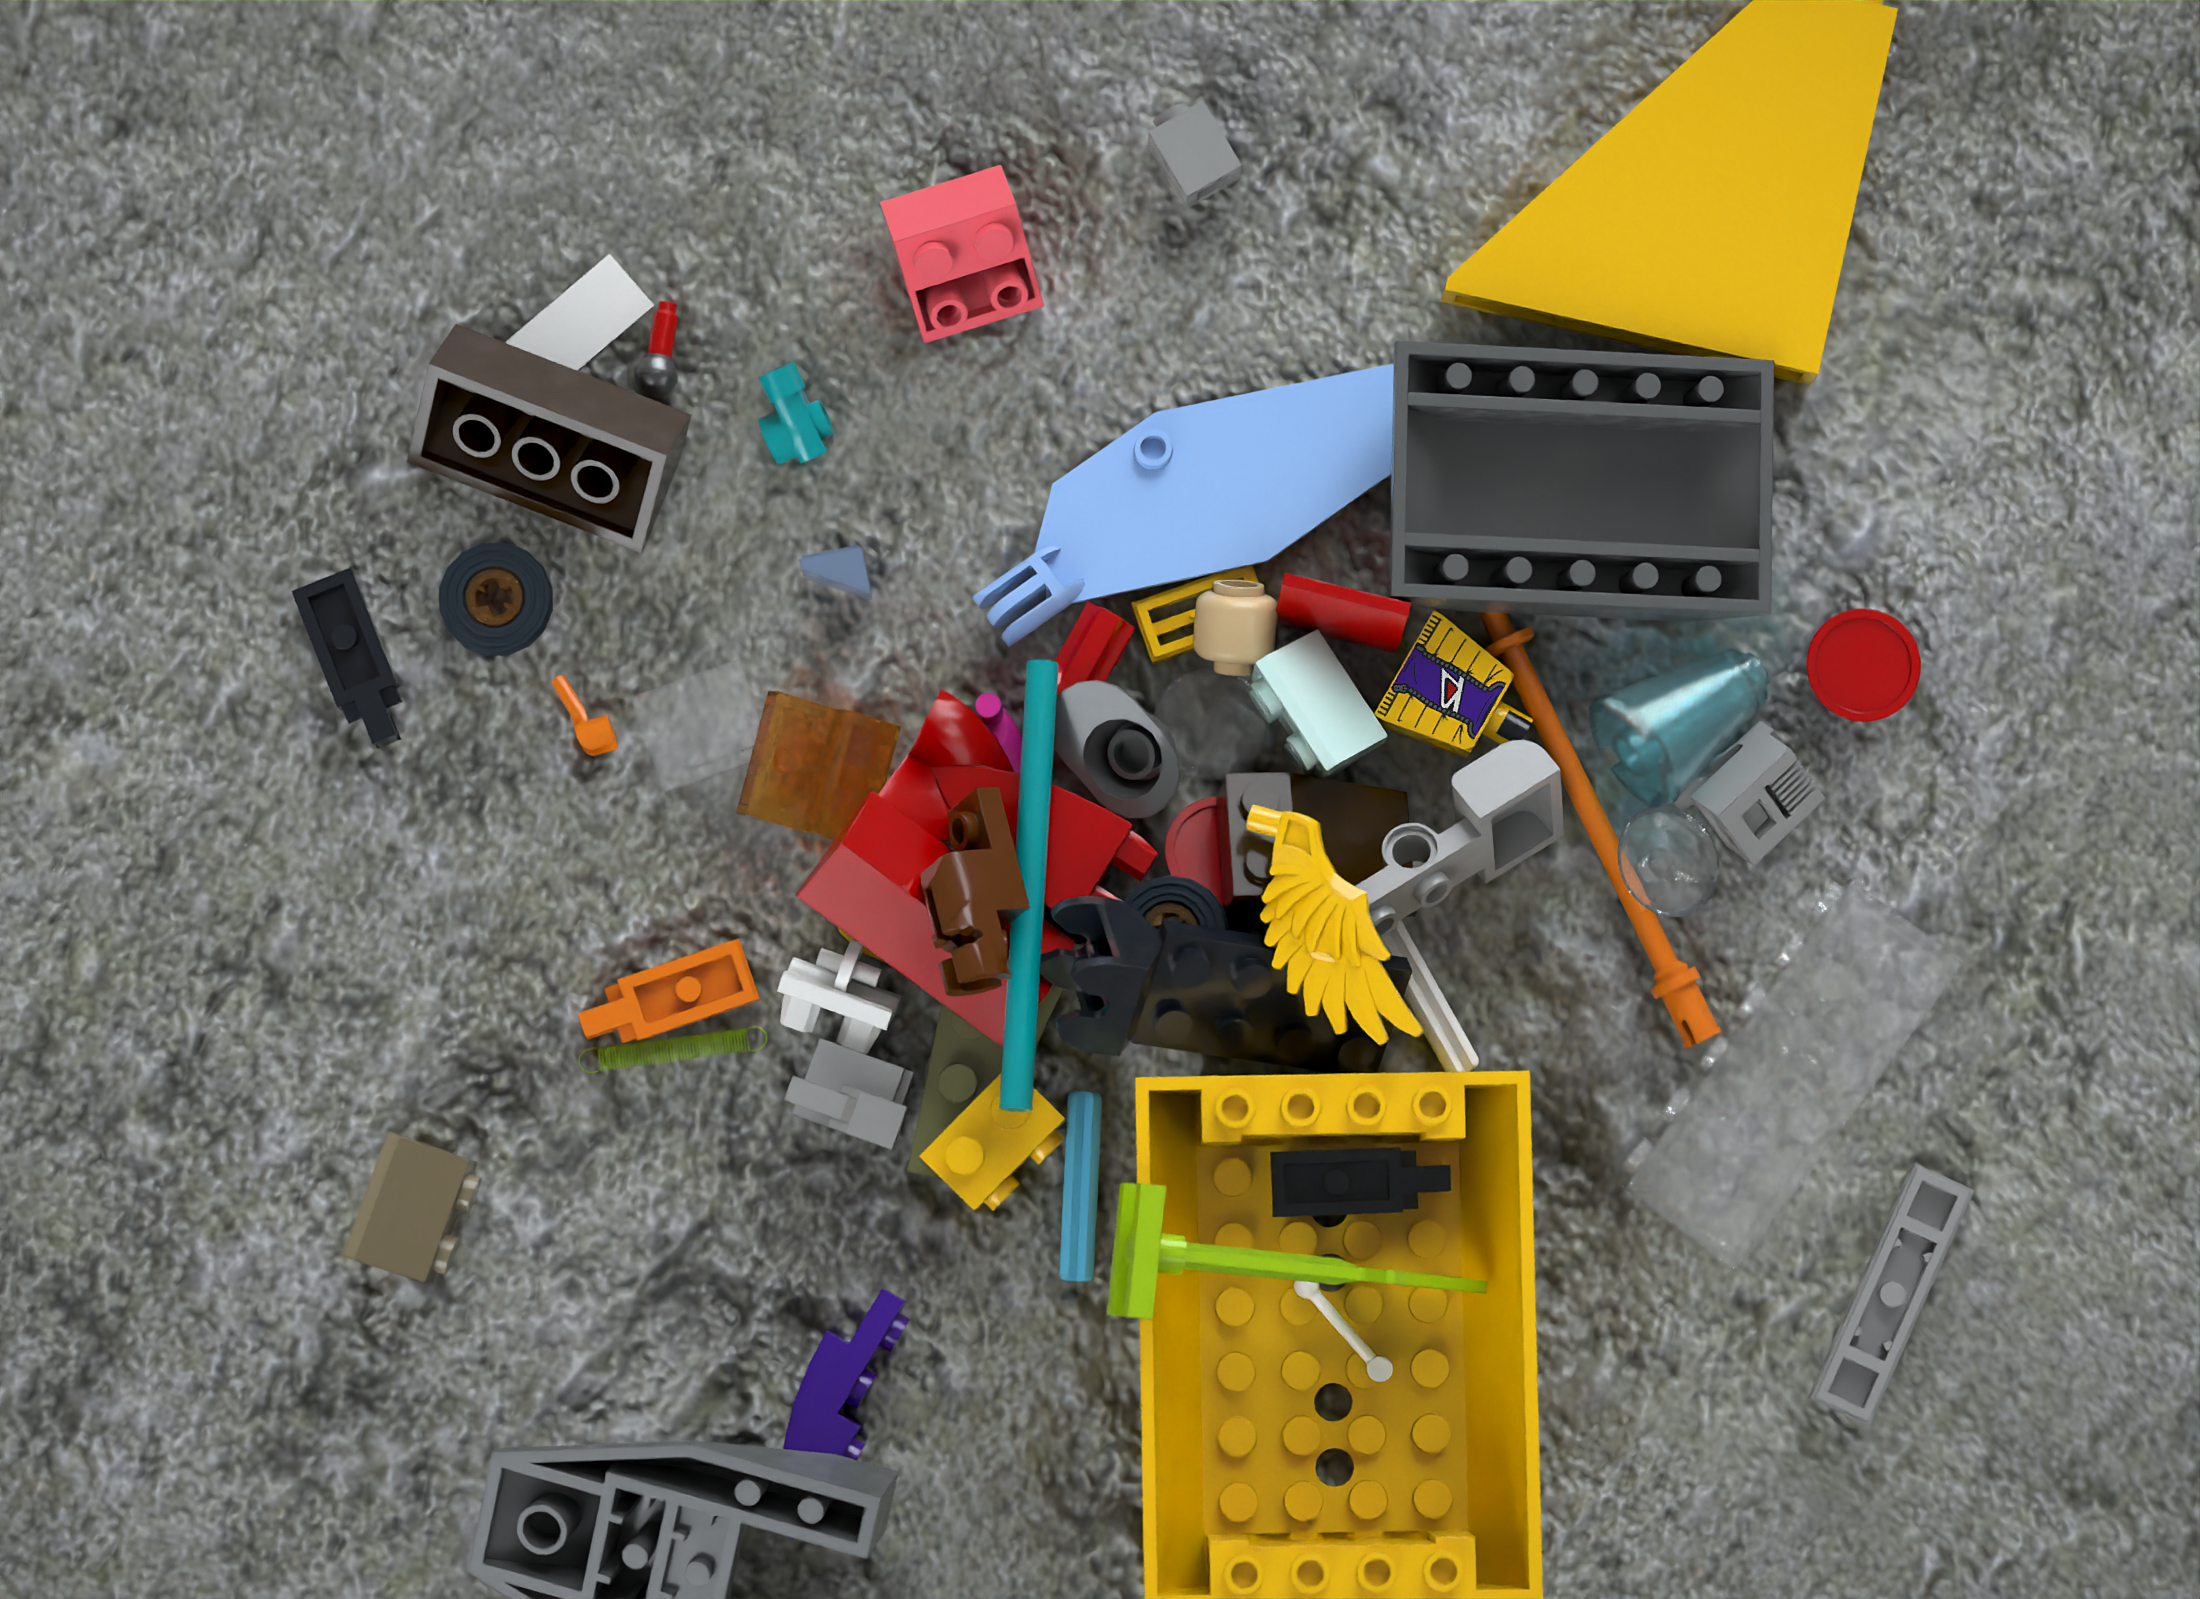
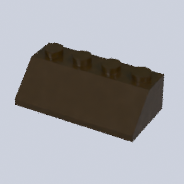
[407,324,692,553]

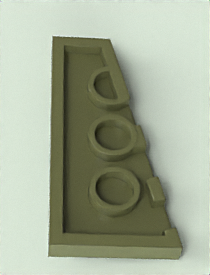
[907,944,1083,1179]

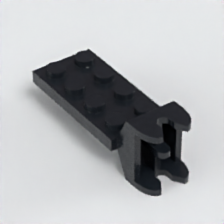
[1040,896,1412,1074]

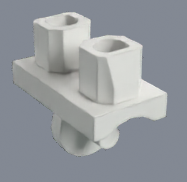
[777,939,902,1054]

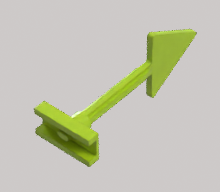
[1107,1183,1487,1320]

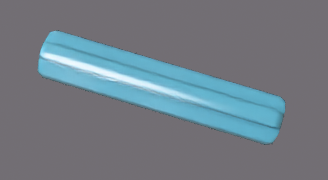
[1059,1091,1102,1282]

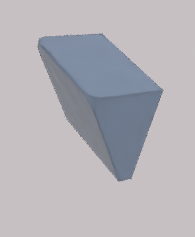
[799,545,873,600]

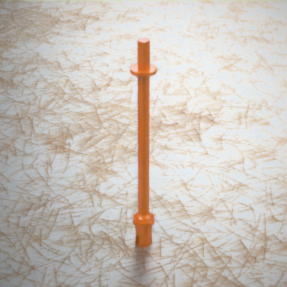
[1478,612,1722,1049]

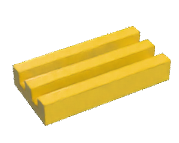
[1131,566,1259,665]

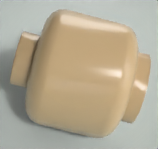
[1193,580,1278,676]

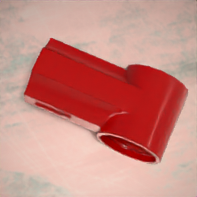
[1050,602,1135,697]

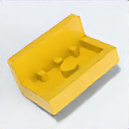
[919,1074,1066,1212]

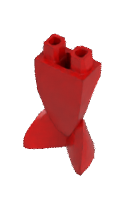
[878,689,1159,909]

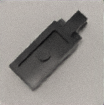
[292,567,403,749]
[1270,1147,1451,1217]

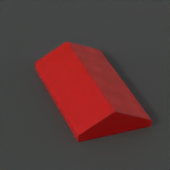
[795,791,1075,1047]

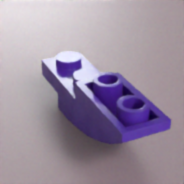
[783,1288,910,1540]

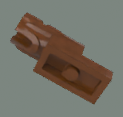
[921,787,1030,997]

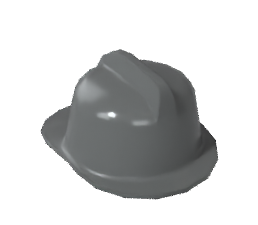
[1054,680,1180,818]

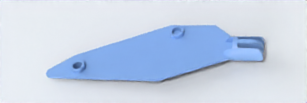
[972,363,1394,647]

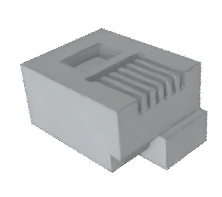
[1667,721,1825,866]
[784,1038,915,1150]

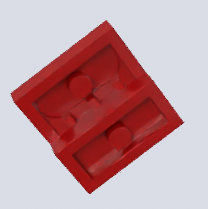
[1276,573,1411,654]

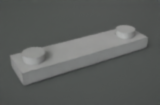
[1808,1163,1974,1426]

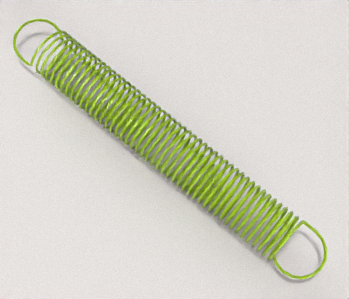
[579,1026,767,1073]

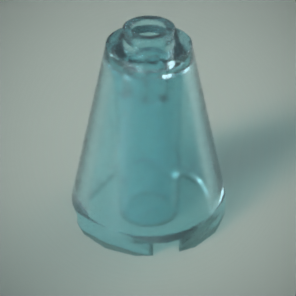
[1588,648,1770,809]

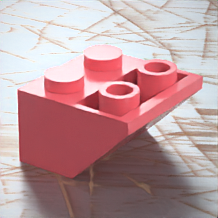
[880,165,1044,344]

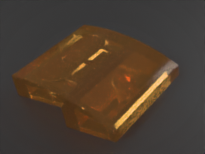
[736,691,901,841]

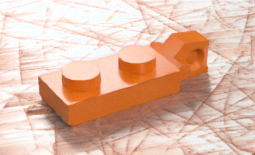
[577,938,760,1044]

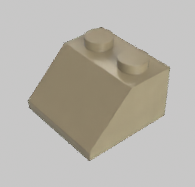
[342,1132,481,1283]

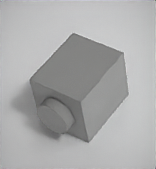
[1148,100,1242,210]

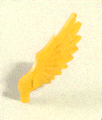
[1246,805,1424,1045]

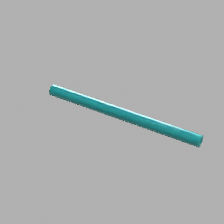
[999,660,1059,1112]

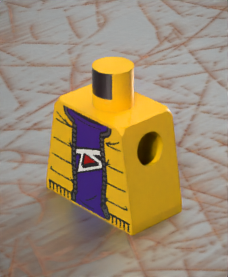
[1374,610,1533,758]

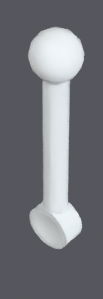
[1294,1281,1393,1382]

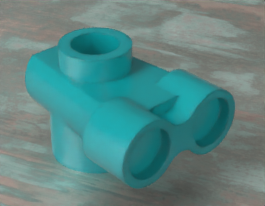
[758,361,835,465]

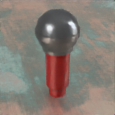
[634,301,678,398]

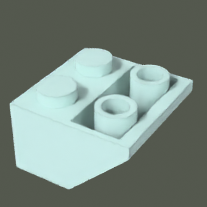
[1249,629,1388,779]

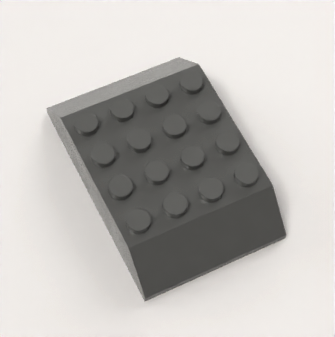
[1389,341,1774,622]

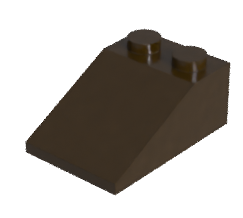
[1216,772,1417,921]

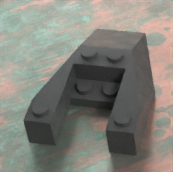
[468,1441,899,1599]

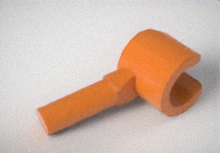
[551,675,618,756]

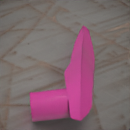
[975,693,1022,774]

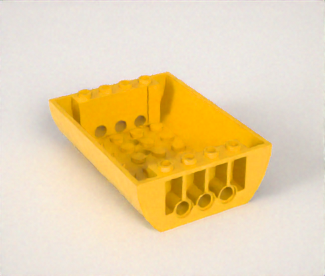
[1135,1071,1543,1599]

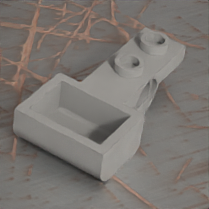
[1355,740,1564,938]

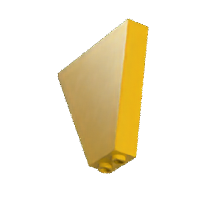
[1441,0,1898,385]

